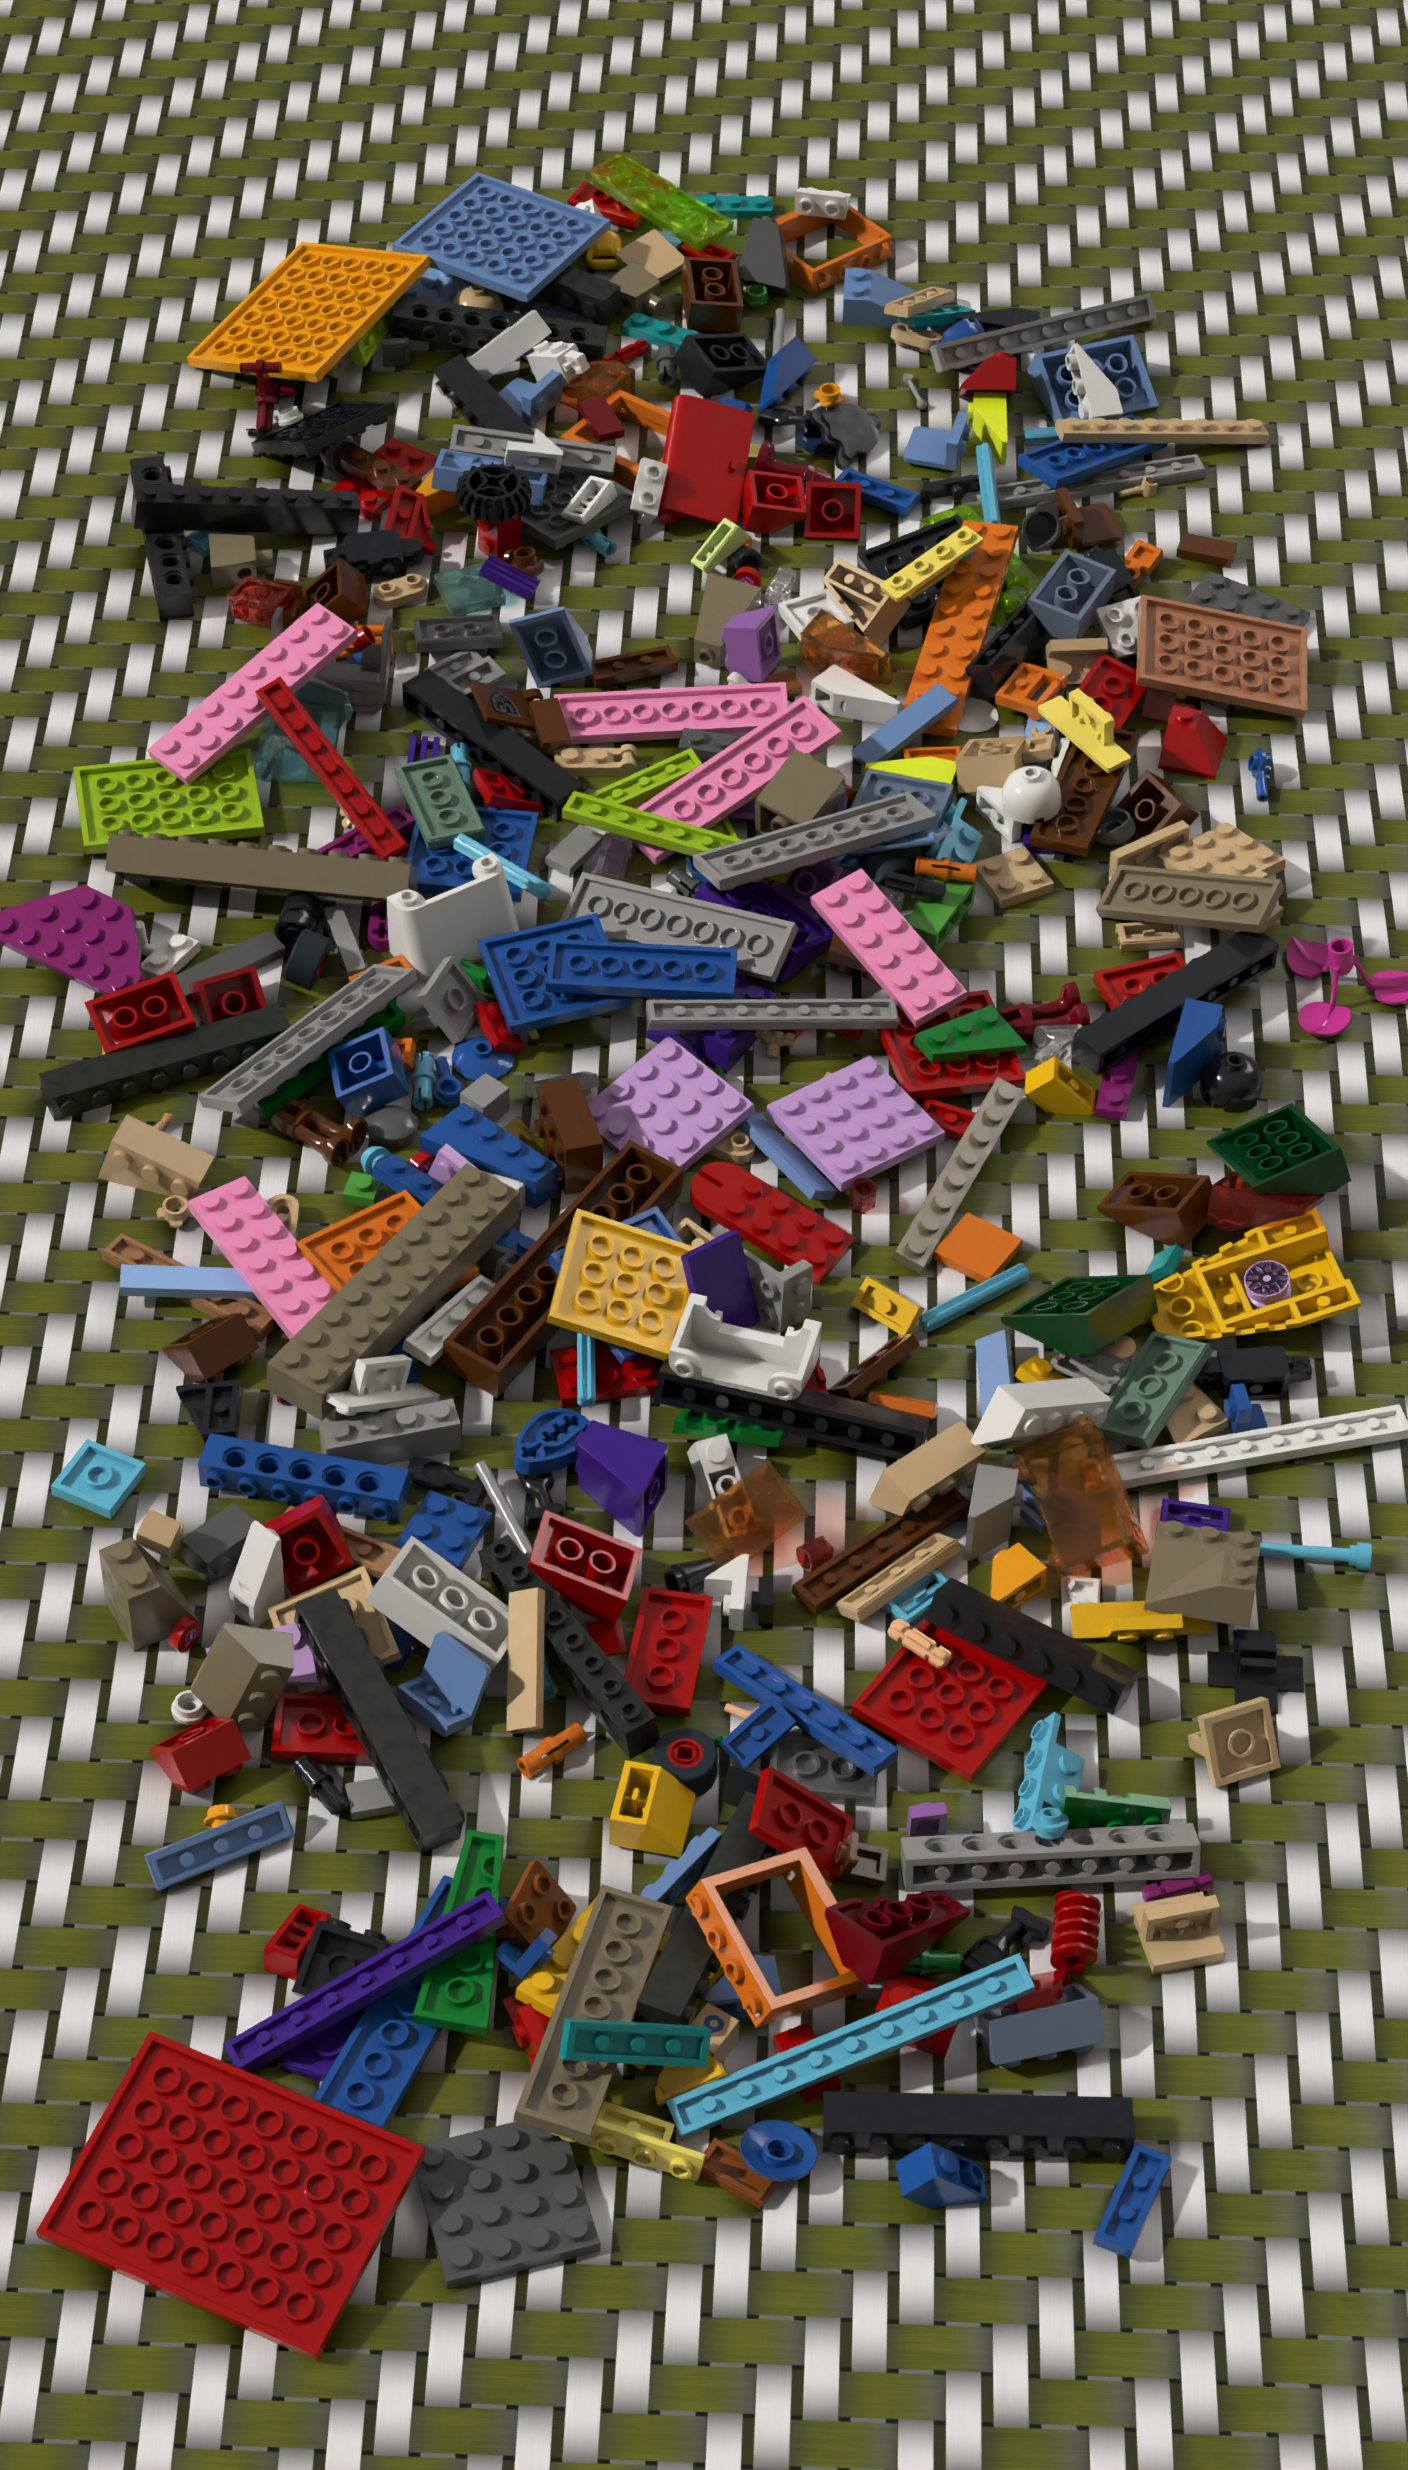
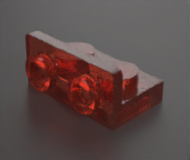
[227,576,295,627]

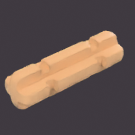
[887,1619,952,1669]

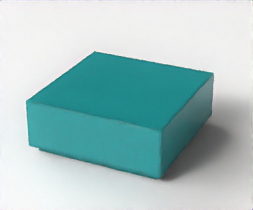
[1145,1244,1184,1283]

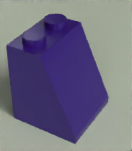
[575,1420,668,1538]

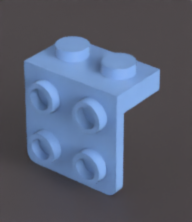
[498,369,563,427]
[903,411,973,471]
[396,1631,491,1737]

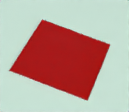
[586,1619,627,1655]

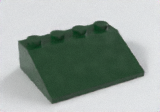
[1206,1103,1351,1194]
[1001,1274,1158,1358]

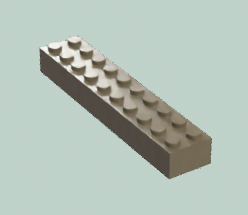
[105,830,420,902]
[267,1163,520,1421]

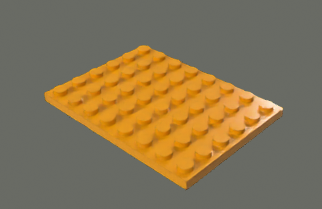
[186,242,431,383]

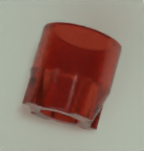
[850,1178,877,1214]
[796,1536,834,1572]

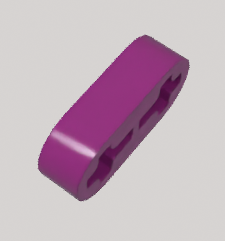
[368,901,389,952]

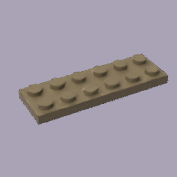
[1096,865,1284,933]

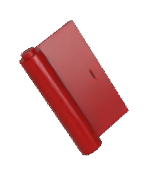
[656,394,755,525]

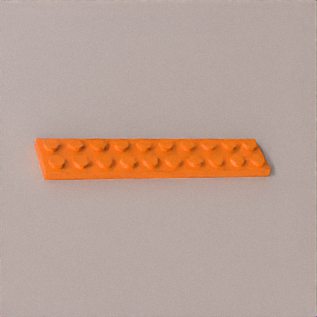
[902,520,1019,737]

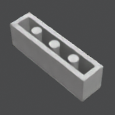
[319,1398,461,1465]

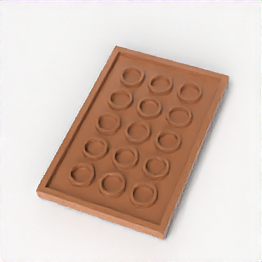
[1136,594,1307,719]

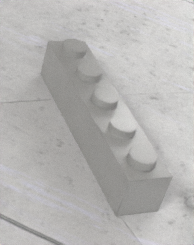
[323,905,369,984]

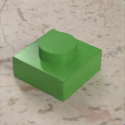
[342,1171,383,1207]

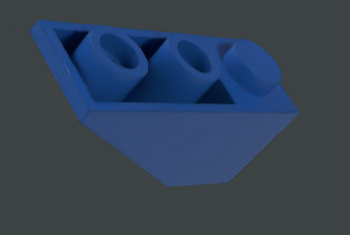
[758,336,817,413]

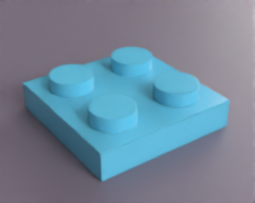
[51,1439,147,1519]

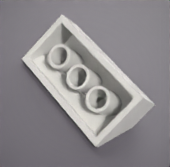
[970,1377,1113,1445]
[365,1536,508,1671]

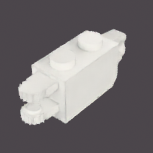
[522,340,590,386]

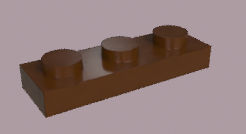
[341,446,422,495]
[589,645,678,688]
[827,1334,920,1400]

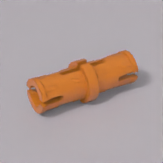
[915,856,978,884]
[516,1722,588,1779]

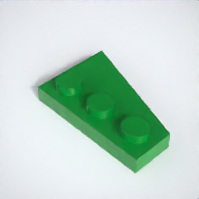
[914,1005,1027,1063]
[672,1408,788,1448]
[1060,1784,1171,1829]

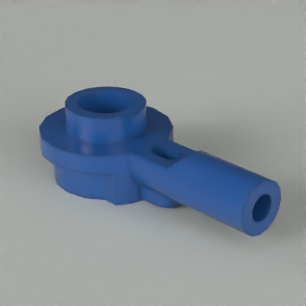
[1248,749,1272,802]
[434,1056,464,1106]

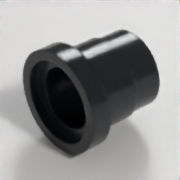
[729,544,763,571]

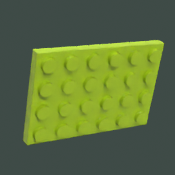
[73,748,265,855]

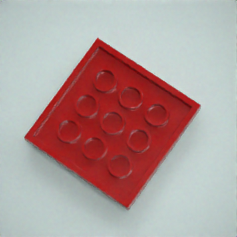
[876,990,1026,1100]
[851,1620,1049,1783]

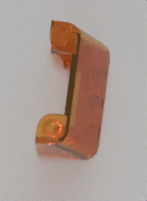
[1012,1416,1149,1577]

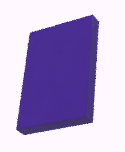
[681,1230,760,1328]

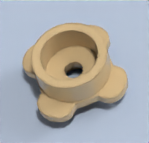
[156,1195,194,1228]

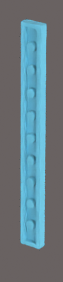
[666,1953,1035,2140]

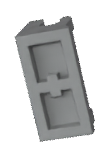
[1050,1349,1131,1393]

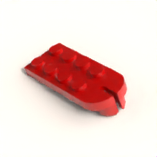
[690,1161,856,1285]

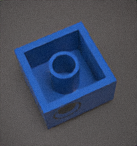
[327,1026,410,1117]

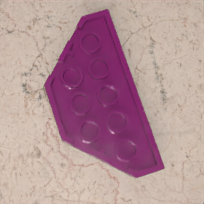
[0,885,145,995]

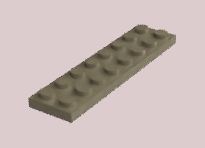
[513,1884,673,2144]

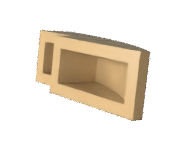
[136,1509,184,1559]

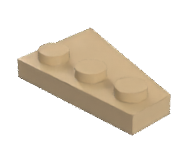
[1163,1382,1230,1444]

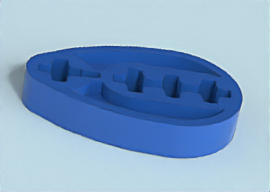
[513,1408,590,1475]

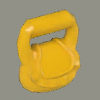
[586,231,622,270]

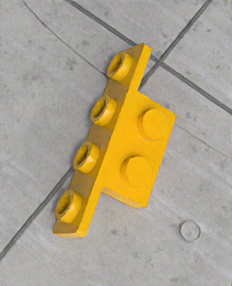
[1070,1601,1212,1642]

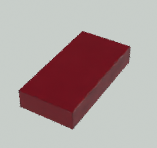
[578,396,625,443]

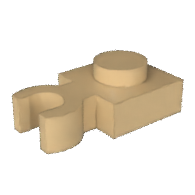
[1022,724,1057,763]

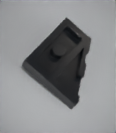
[176,1380,243,1443]

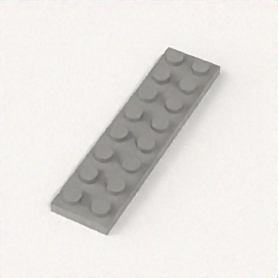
[692,792,937,891]
[560,872,799,982]
[198,964,418,1114]

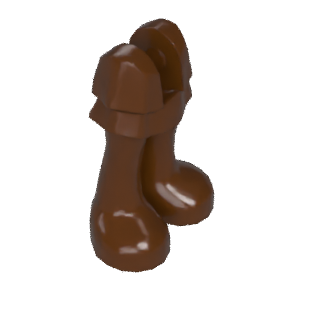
[271,1100,368,1167]

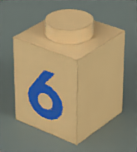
[691,2002,739,2063]

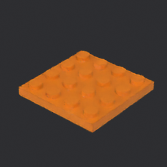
[295,1189,479,1295]

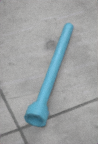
[1259,1542,1372,1571]

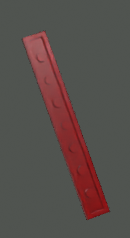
[255,677,409,862]

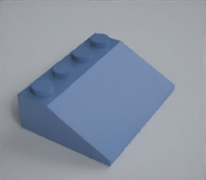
[1027,334,1159,424]

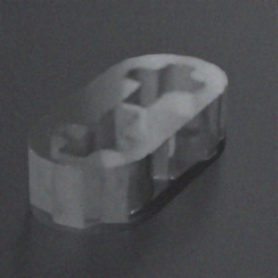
[764,567,796,611]

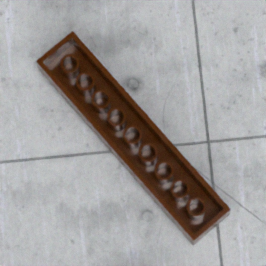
[442,1140,684,1398]

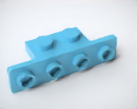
[921,797,983,880]
[1012,1712,1085,1832]

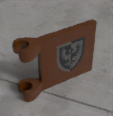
[469,681,544,732]

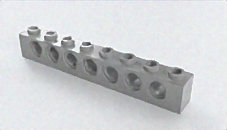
[901,1823,1201,1892]

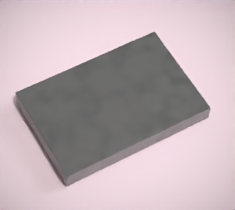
[413,614,503,652]
[770,1732,878,1808]

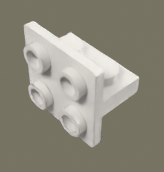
[1095,596,1141,660]

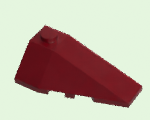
[825,1892,971,1985]

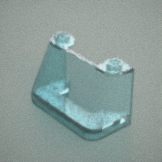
[254,677,354,784]

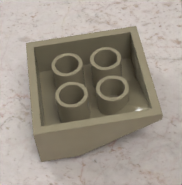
[1144,1521,1261,1627]

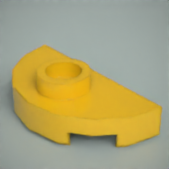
[655,2054,729,2106]

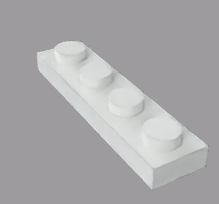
[402,1274,496,1366]

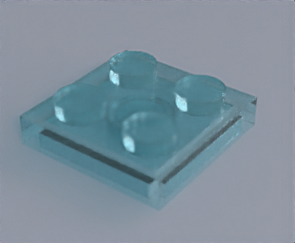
[434,563,506,616]

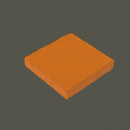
[933,1212,1023,1283]

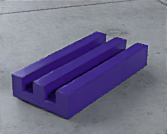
[479,555,540,600]
[407,736,440,763]
[1159,1498,1231,1532]

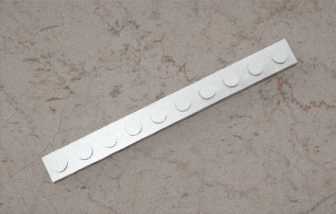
[1076,1404,1408,1495]

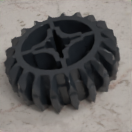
[455,461,532,524]

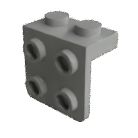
[743,1249,813,1332]

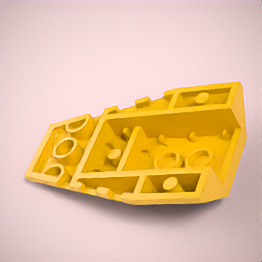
[1150,1208,1361,1342]

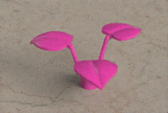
[1287,936,1408,1037]

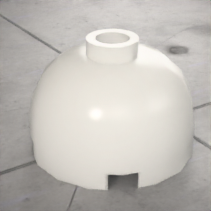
[1002,766,1061,824]

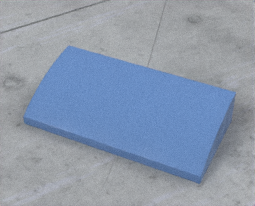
[432,448,549,506]

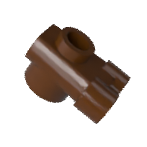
[499,546,544,578]

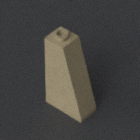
[694,572,761,669]

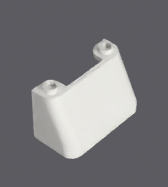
[387,853,519,983]
[669,1293,822,1400]

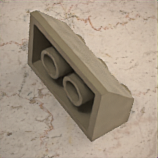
[191,1622,294,1732]

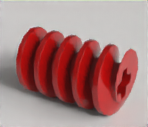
[1050,1890,1101,1974]

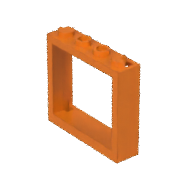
[775,205,892,294]
[561,389,671,492]
[685,1847,869,2028]

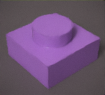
[907,1802,947,1837]

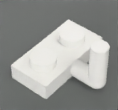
[135,920,201,979]

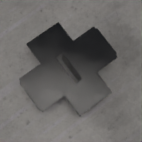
[1207,1629,1304,1715]

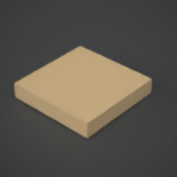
[615,229,684,283]

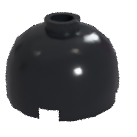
[1199,1051,1263,1113]

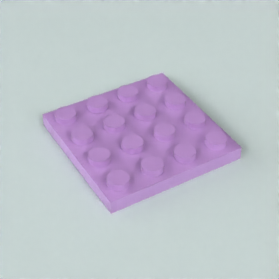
[588,1036,755,1172]
[766,1056,945,1192]

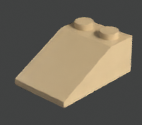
[956,736,1027,797]

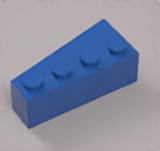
[419,1103,558,1209]

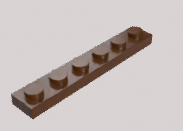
[792,1488,971,1614]

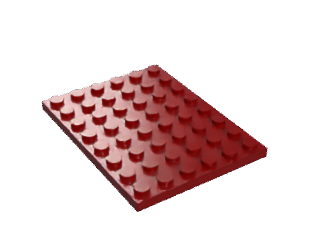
[36,2031,426,2361]

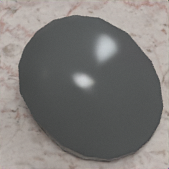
[1094,807,1136,846]
[363,1105,418,1148]

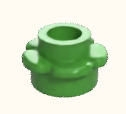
[743,284,769,308]

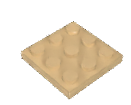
[1158,822,1285,878]
[267,1566,402,1694]

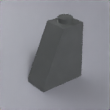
[738,216,791,296]

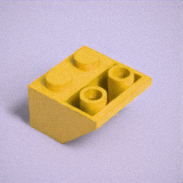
[609,1760,696,1857]

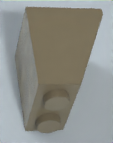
[755,749,846,835]
[99,1537,199,1652]

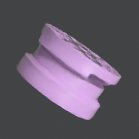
[1244,1260,1292,1310]

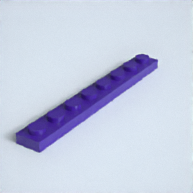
[223,1890,508,2073]

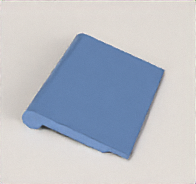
[849,827,953,856]

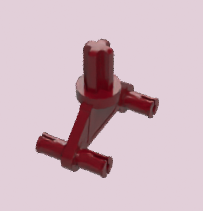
[240,359,297,433]

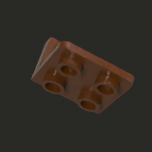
[1052,488,1123,549]

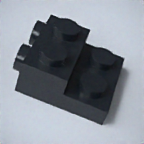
[292,1918,391,2016]

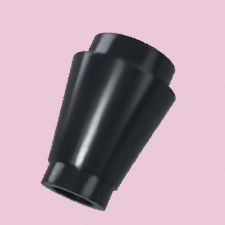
[664,1557,718,1593]

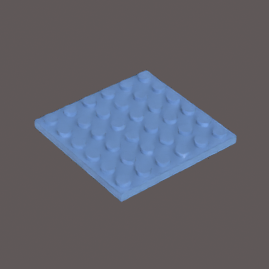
[392,172,610,303]

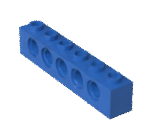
[198,1433,410,1523]

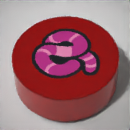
[733,566,762,587]
[408,1150,435,1174]
[169,1616,202,1653]

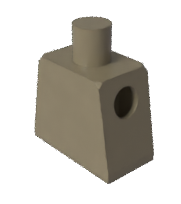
[606,262,665,317]
[208,534,273,590]

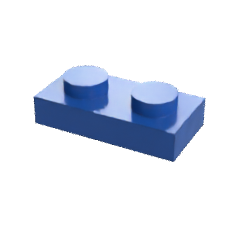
[719,1695,798,1770]

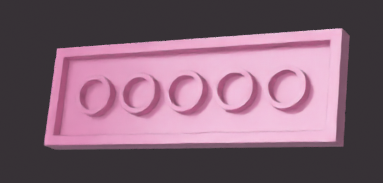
[810,868,967,1028]

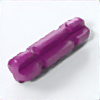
[1142,1870,1214,1902]

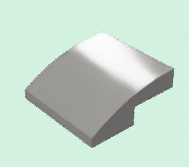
[425,649,506,697]

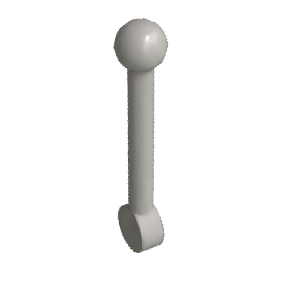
[903,373,927,410]

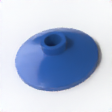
[452,1036,514,1082]
[740,2120,817,2181]

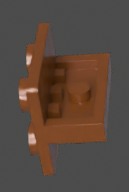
[496,1860,576,1948]

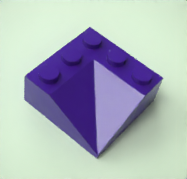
[646,976,776,1074]

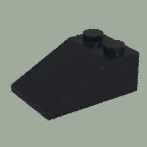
[673,333,767,396]

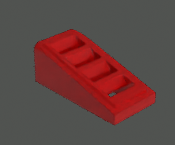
[263,1903,331,1980]

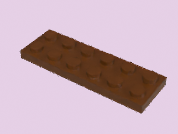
[1029,728,1140,857]

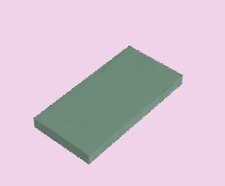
[394,754,486,850]
[1090,1331,1212,1450]

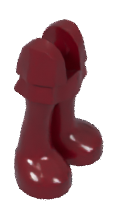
[754,441,832,495]
[998,982,1090,1041]

